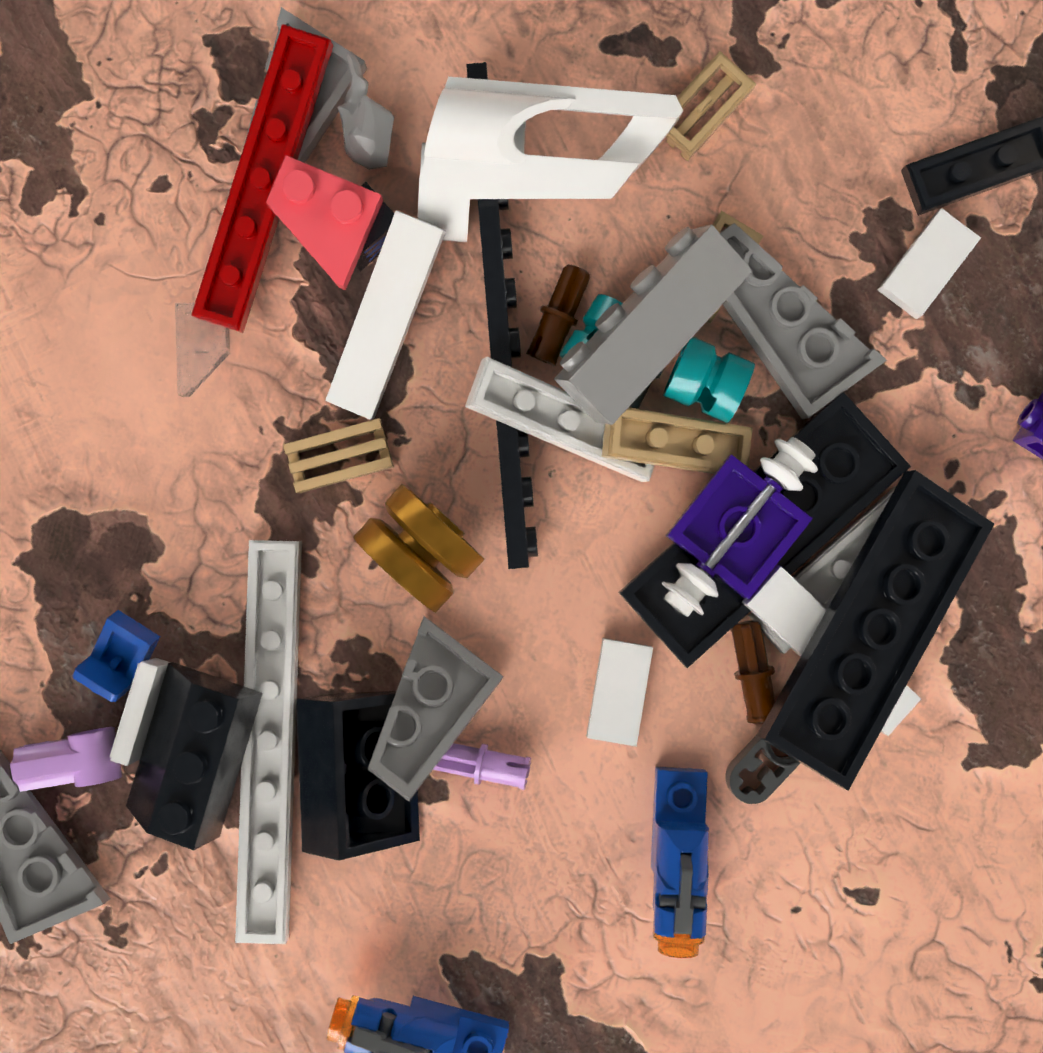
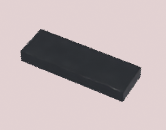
[901,116,1043,216]

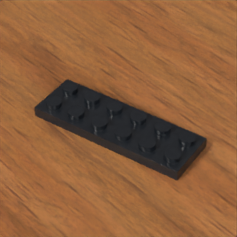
[618,392,911,668]
[756,470,994,791]

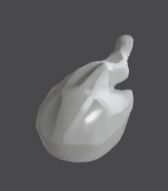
[337,52,394,170]

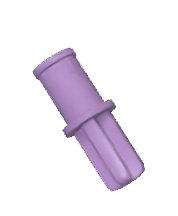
[433,743,531,790]

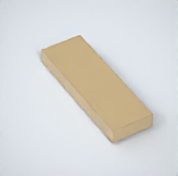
[602,407,753,474]

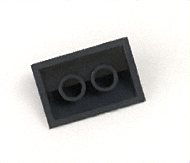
[126,662,263,850]
[297,691,420,861]

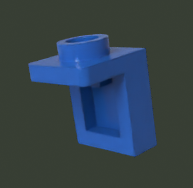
[72,610,161,702]

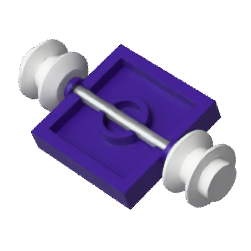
[662,437,818,617]

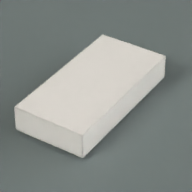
[877,208,981,319]
[586,638,653,747]
[109,658,170,766]

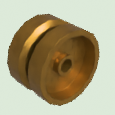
[353,484,485,613]

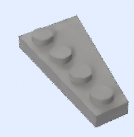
[720,223,887,419]
[0,750,111,944]

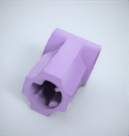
[10,727,122,792]

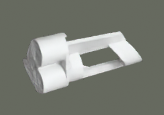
[418,76,683,242]

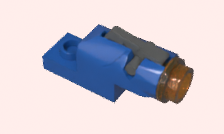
[651,767,709,958]
[326,995,509,1053]

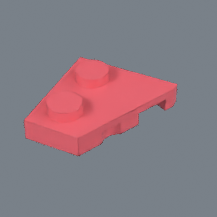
[266,155,384,290]

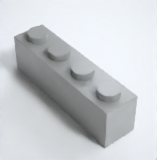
[554,224,753,425]

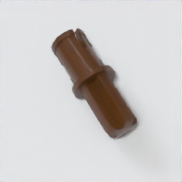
[526,265,590,366]
[731,621,775,724]

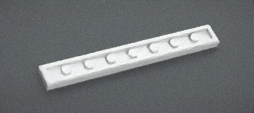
[235,540,302,944]

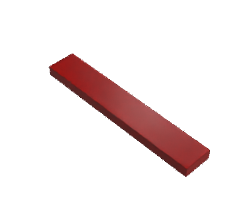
[191,24,333,333]

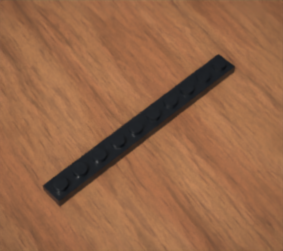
[466,62,538,569]

